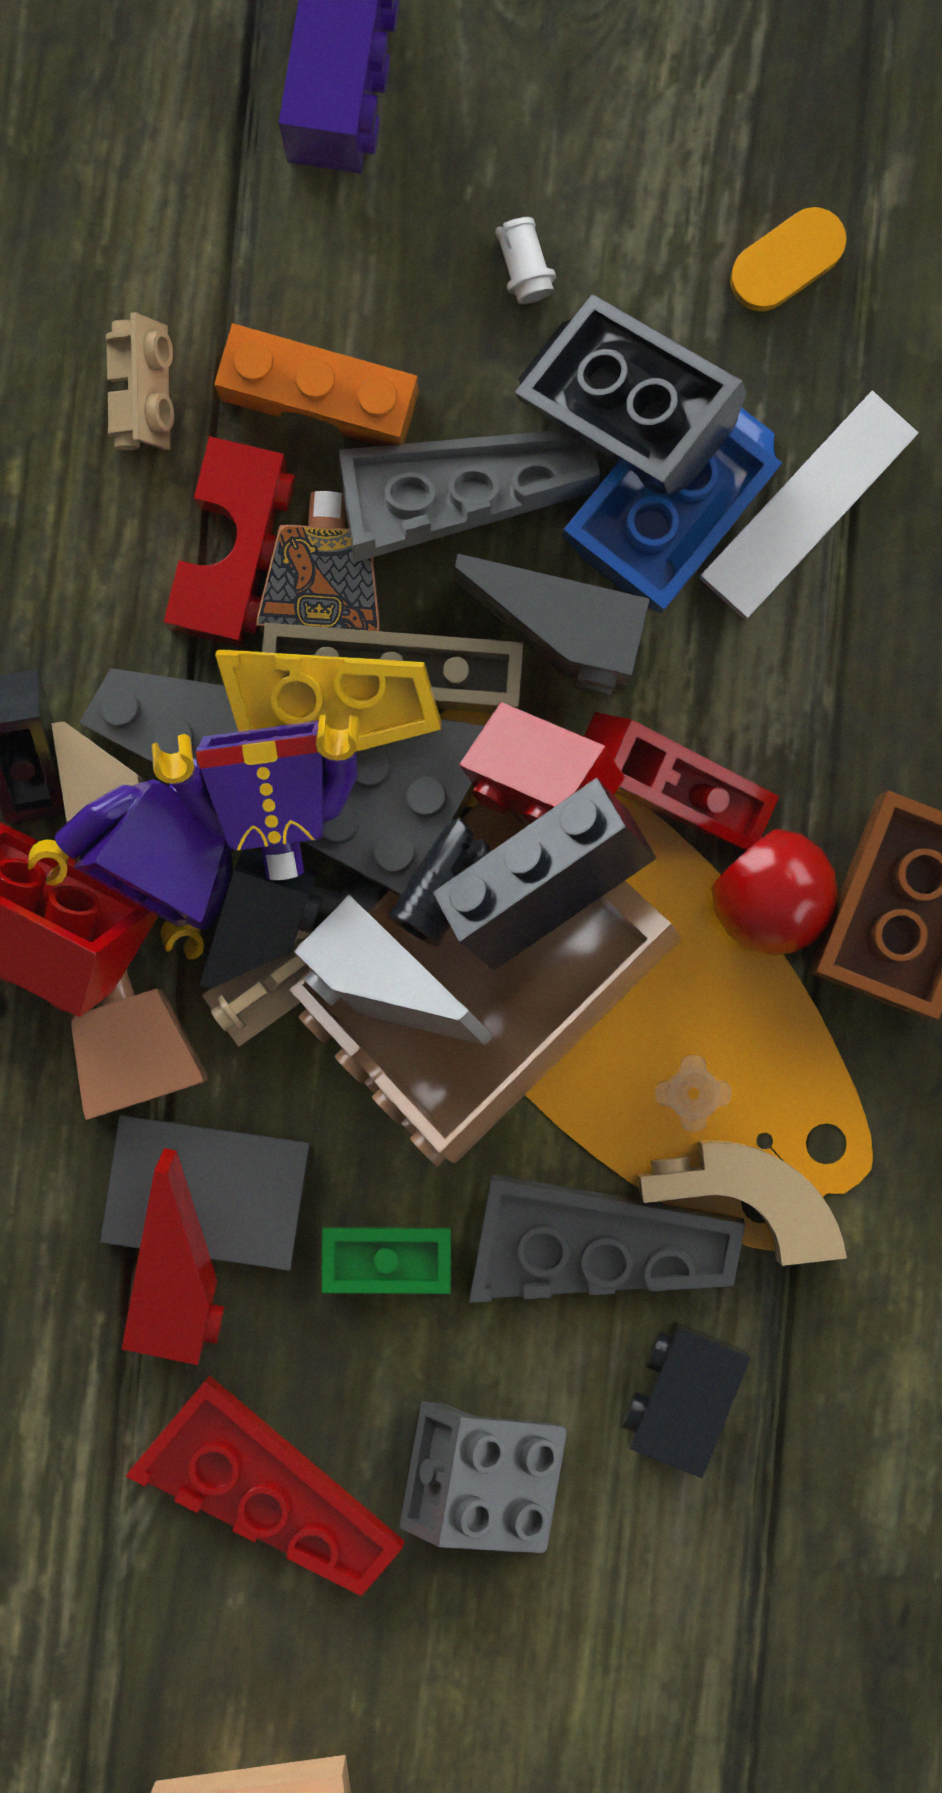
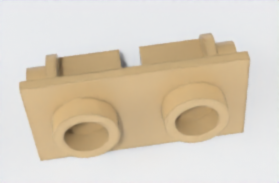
[106,312,174,450]
[202,930,313,1047]

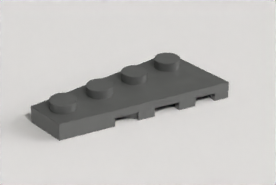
[339,430,600,563]
[469,1174,745,1303]

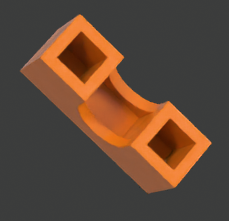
[214,323,419,446]

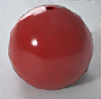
[711,828,839,956]

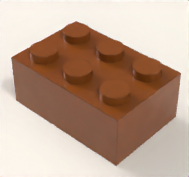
[808,790,942,1020]

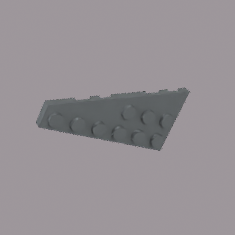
[79,668,484,896]

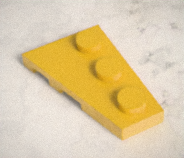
[215,650,442,752]

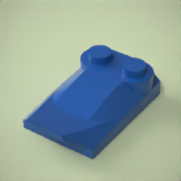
[562,407,782,614]

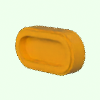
[730,207,846,312]

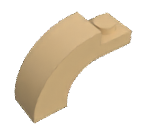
[638,1140,847,1266]

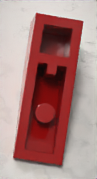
[584,712,779,852]
[122,1148,225,1365]

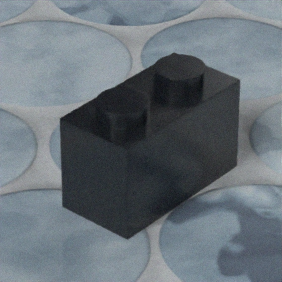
[621,1321,751,1479]

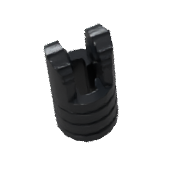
[388,818,492,947]

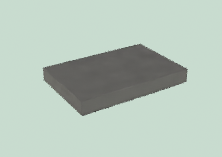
[100,1115,310,1270]

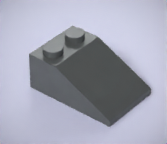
[455,554,650,697]

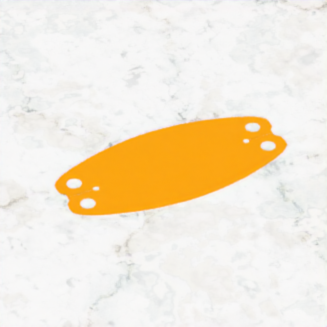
[388,710,873,1251]

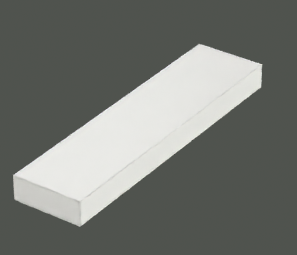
[699,391,918,621]

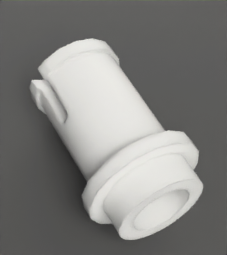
[495,217,557,304]

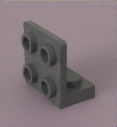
[399,1401,567,1553]

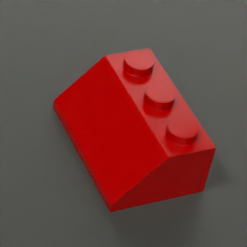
[0,822,158,1018]

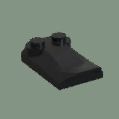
[515,294,747,494]

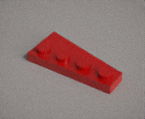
[125,1375,405,1596]

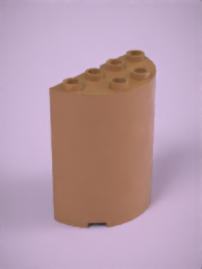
[289,802,682,1167]

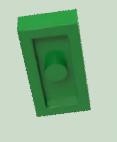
[322,1227,451,1294]

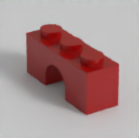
[163,436,295,648]

